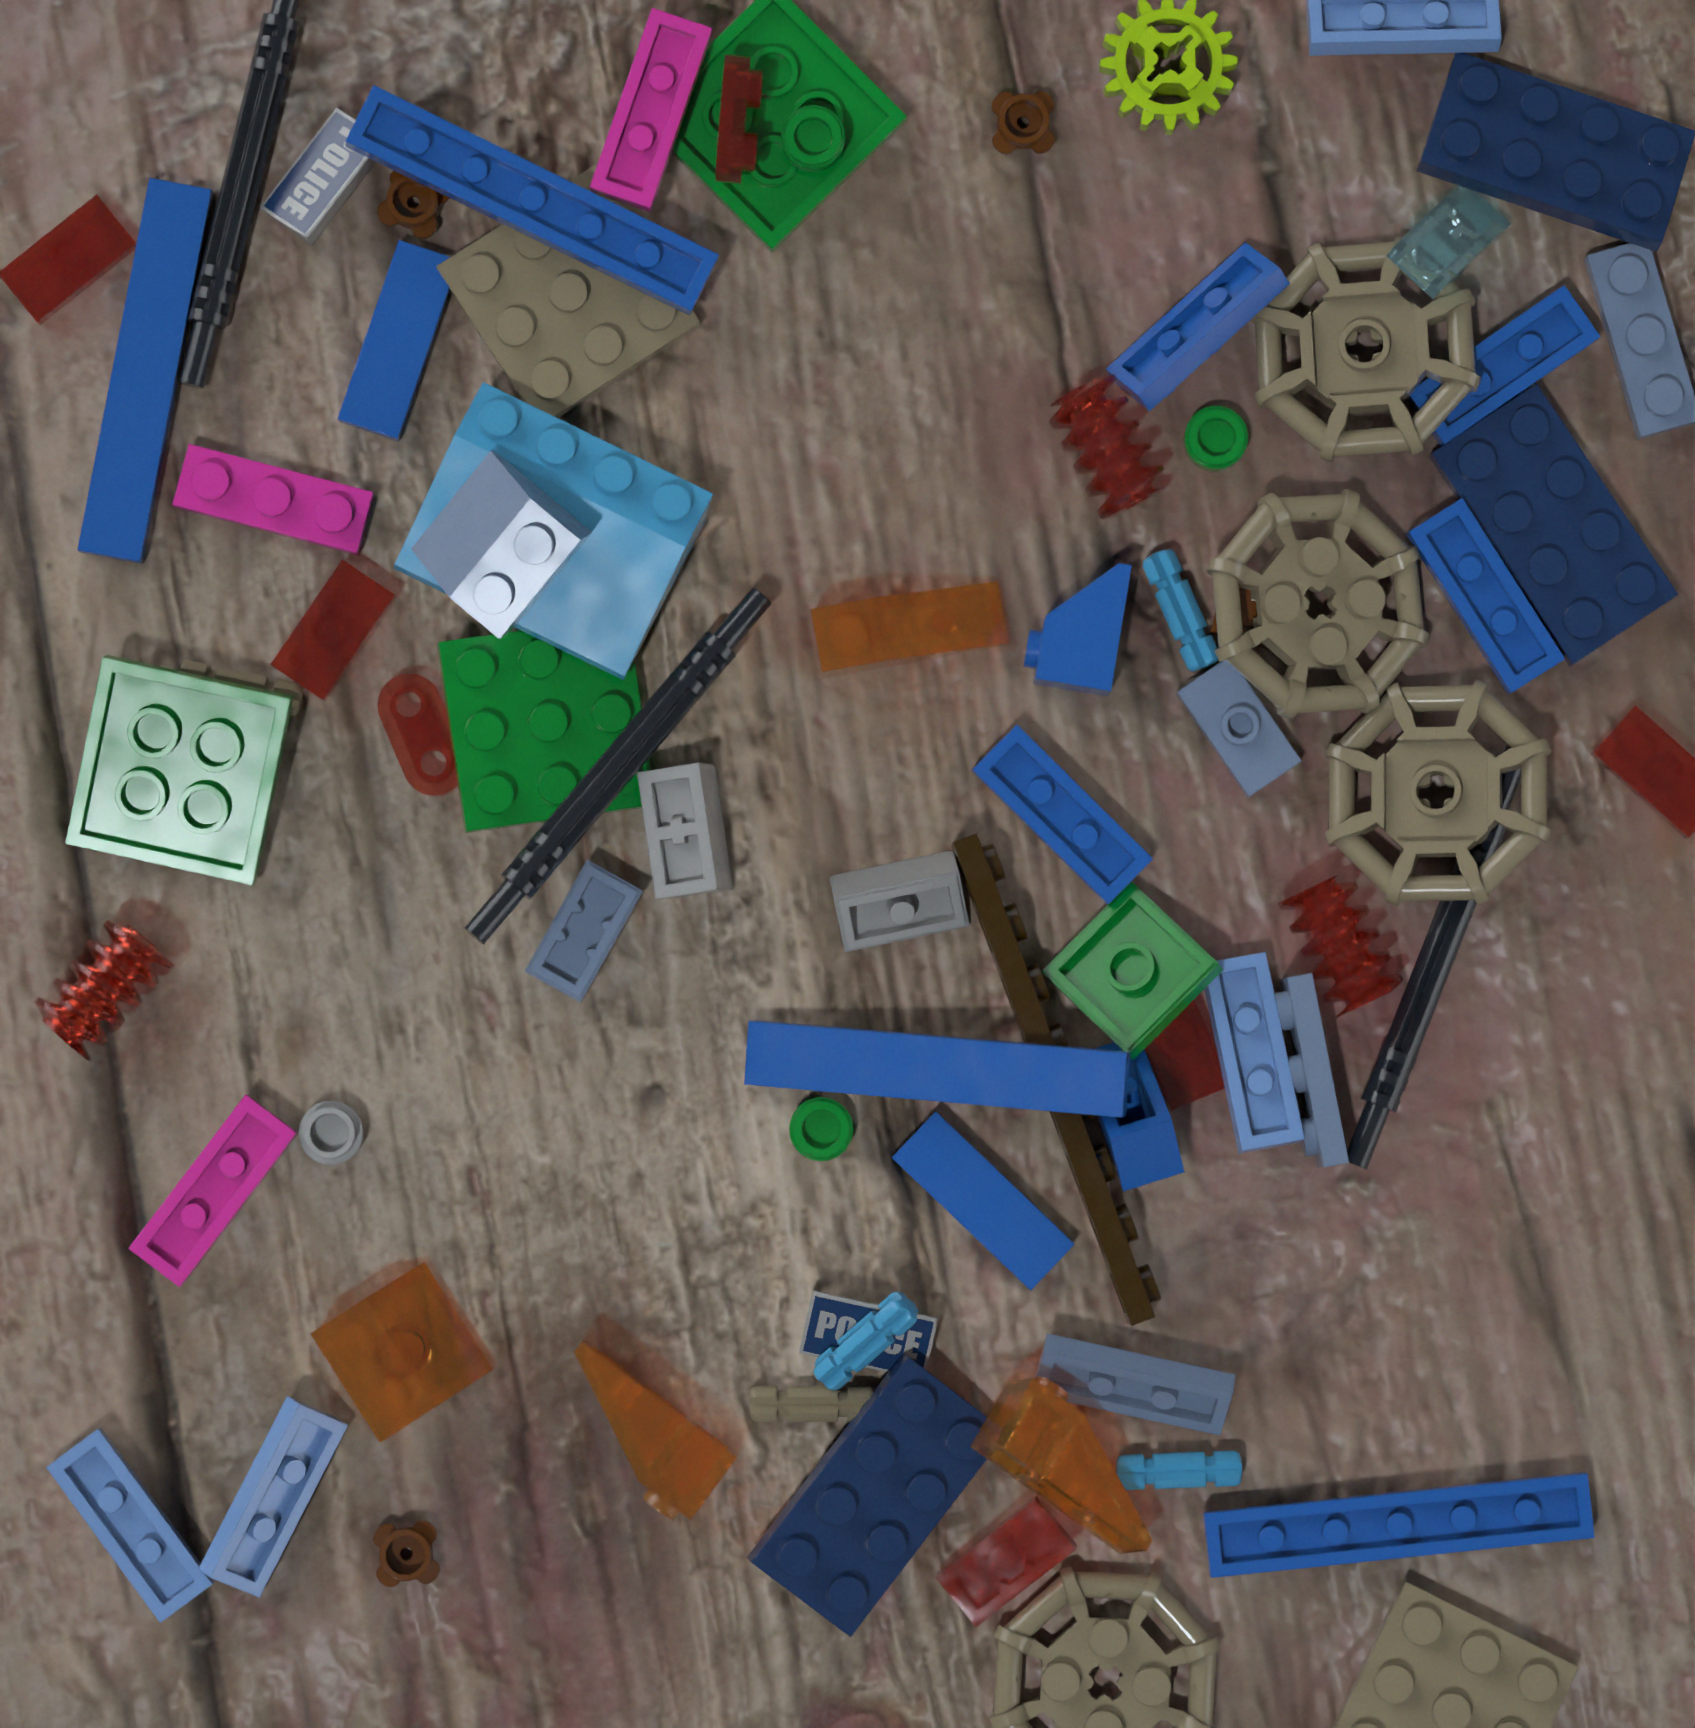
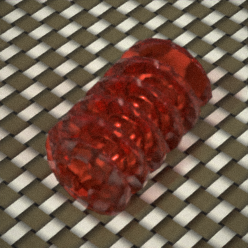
[1049,374,1167,519]
[1278,875,1403,1018]
[34,920,175,1061]

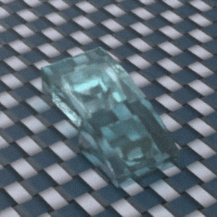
[1386,186,1511,299]

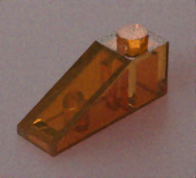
[810,581,1009,679]
[574,1339,738,1521]
[970,1377,1153,1554]

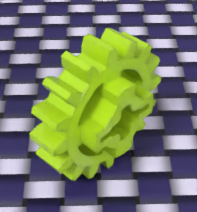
[1099,0,1238,135]

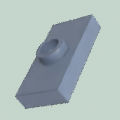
[1176,660,1301,798]
[525,860,643,1003]

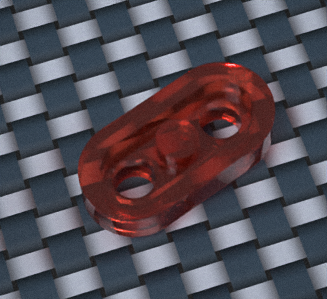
[715,54,763,184]
[377,673,458,797]

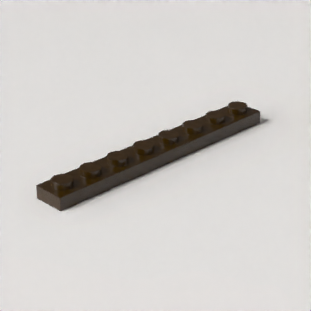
[951,833,1161,1326]

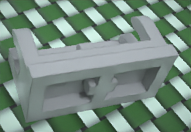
[637,762,733,900]

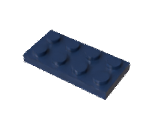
[1416,53,1695,252]
[1429,384,1679,667]
[747,1353,1007,1637]

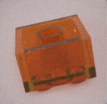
[311,1262,494,1443]

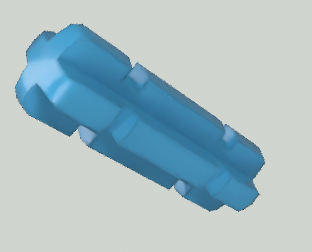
[1143,548,1218,671]
[813,1292,919,1391]
[1116,1450,1242,1490]

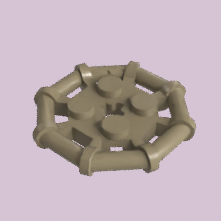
[1250,236,1481,462]
[1207,489,1429,719]
[1324,680,1552,906]
[989,1566,1221,1728]

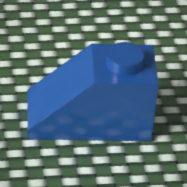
[1023,563,1132,697]
[1094,1042,1185,1192]

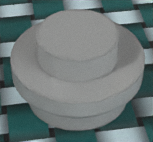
[299,1101,364,1165]

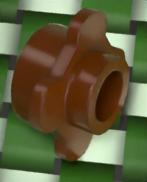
[991,91,1055,155]
[377,171,449,239]
[373,1520,440,1587]

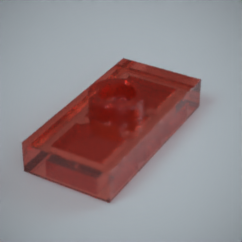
[0,194,136,325]
[270,559,396,702]
[1590,705,1695,839]
[1145,999,1225,1111]
[936,1495,1077,1627]

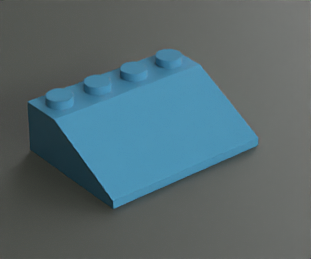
[394,382,713,680]

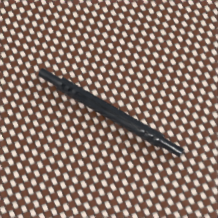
[179,0,300,389]
[464,588,771,945]
[1347,746,1521,1170]

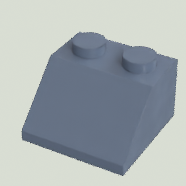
[411,450,592,639]

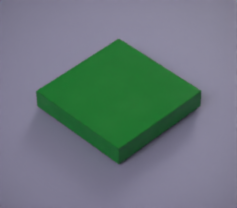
[1042,882,1223,1061]

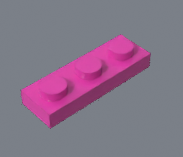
[589,8,713,212]
[172,444,375,556]
[128,1094,299,1287]

